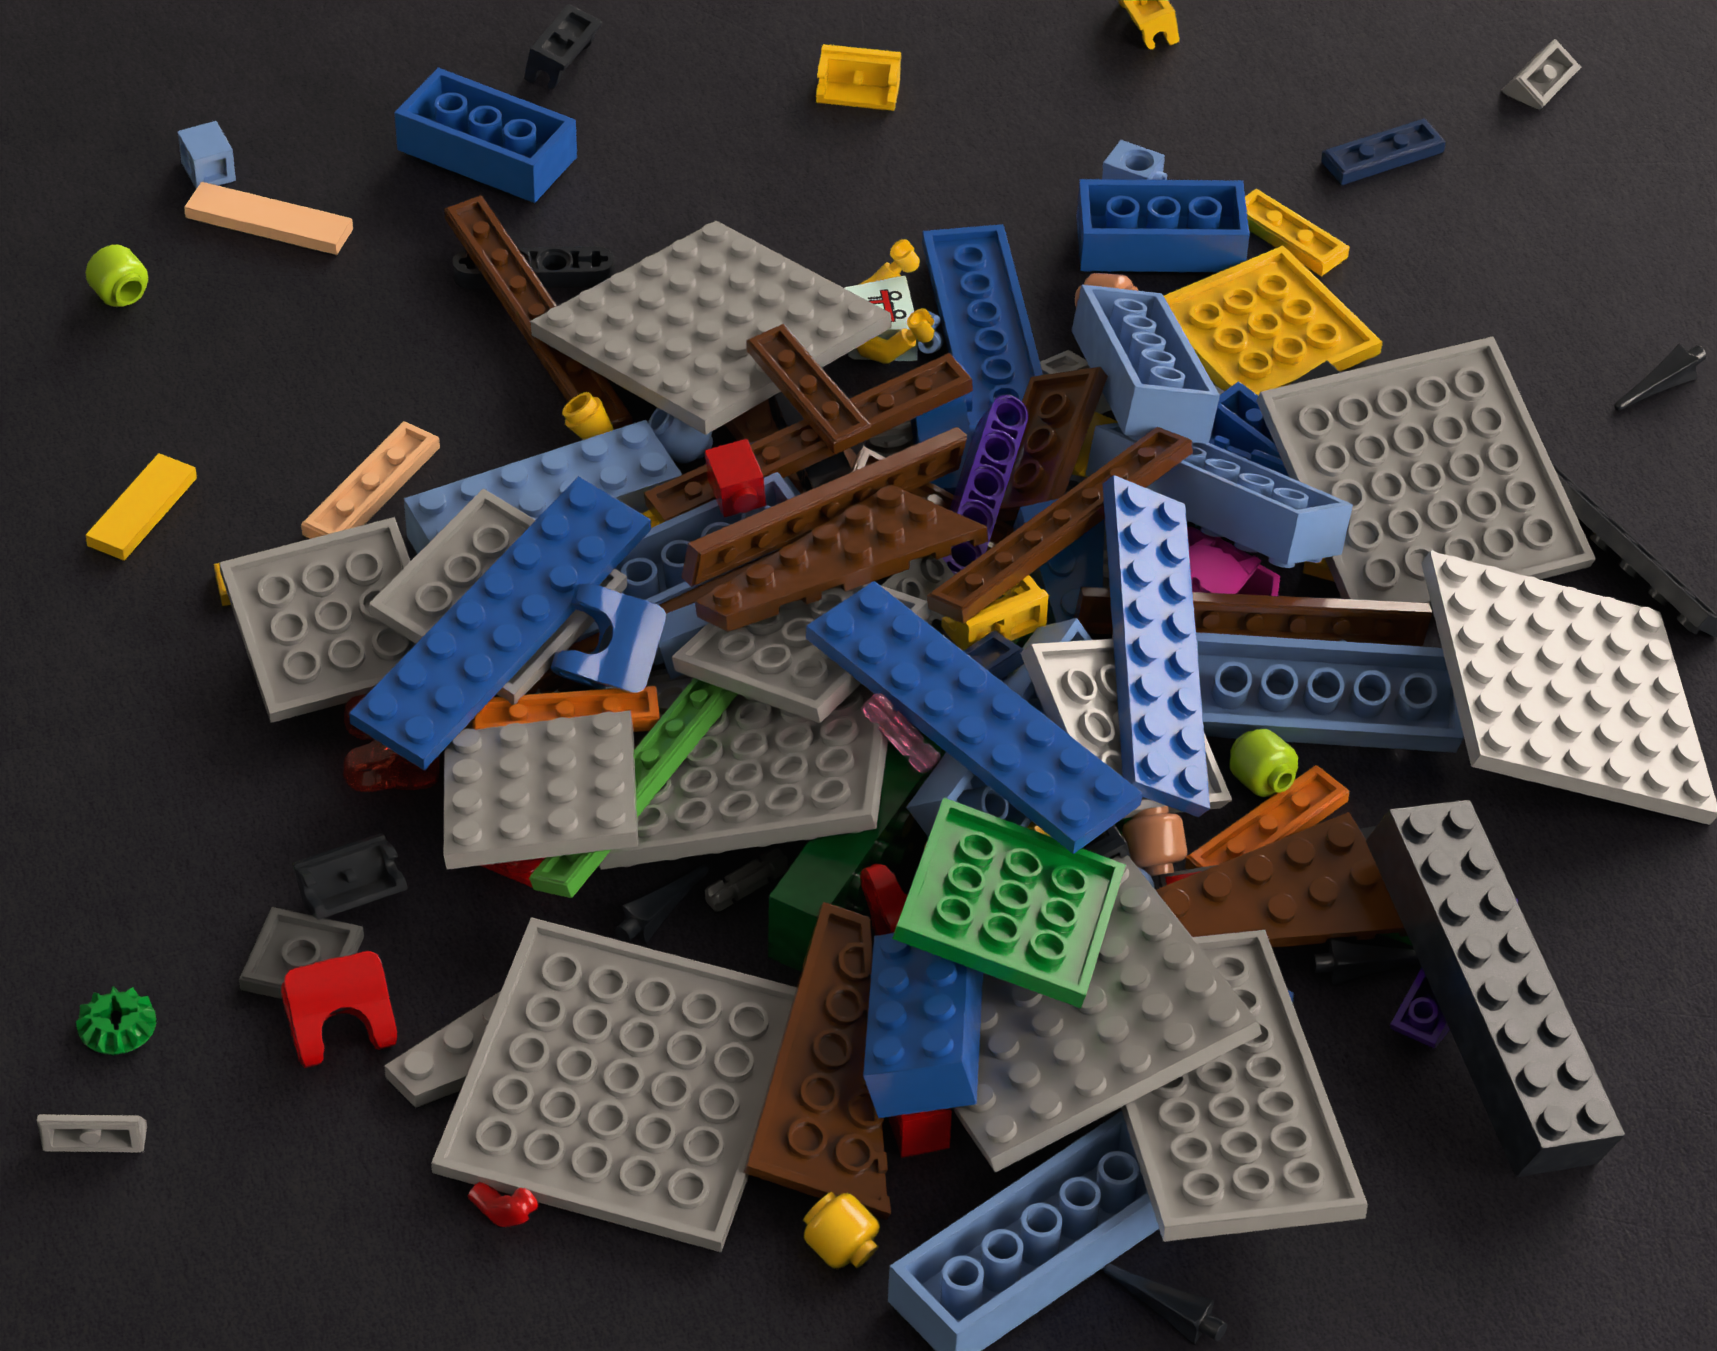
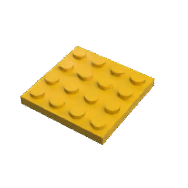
[1164,246,1382,396]

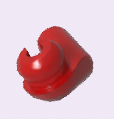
[468,1182,538,1227]

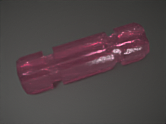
[861,693,940,773]

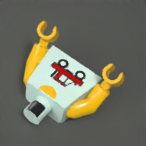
[844,239,934,364]

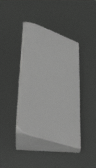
[1501,39,1581,110]
[37,1115,147,1152]

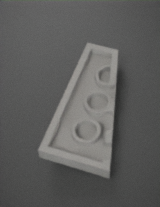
[385,991,501,1108]

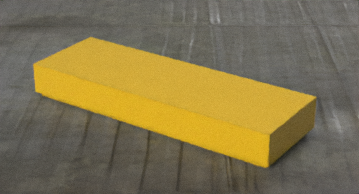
[1245,188,1349,276]
[85,453,197,561]

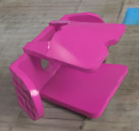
[1187,527,1280,596]

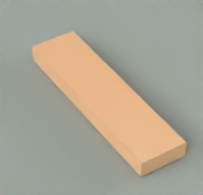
[184,182,353,255]
[301,421,440,539]

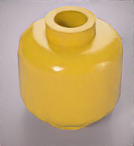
[803,1192,879,1268]

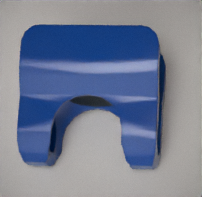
[551,584,666,693]

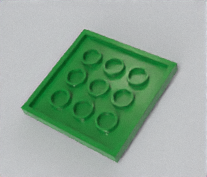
[892,797,1126,1009]

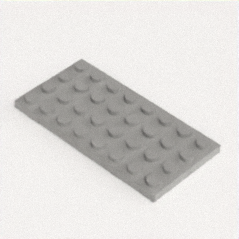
[1121,930,1367,1242]

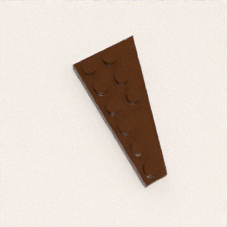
[695,484,988,632]
[1156,812,1408,948]
[743,902,891,1220]

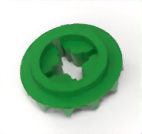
[76,986,156,1054]

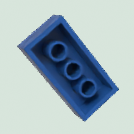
[395,68,577,203]
[1077,179,1250,273]
[863,933,983,1118]

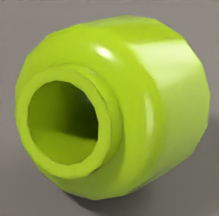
[85,245,149,307]
[1230,728,1298,798]

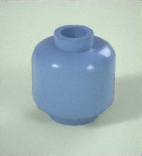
[648,408,713,464]

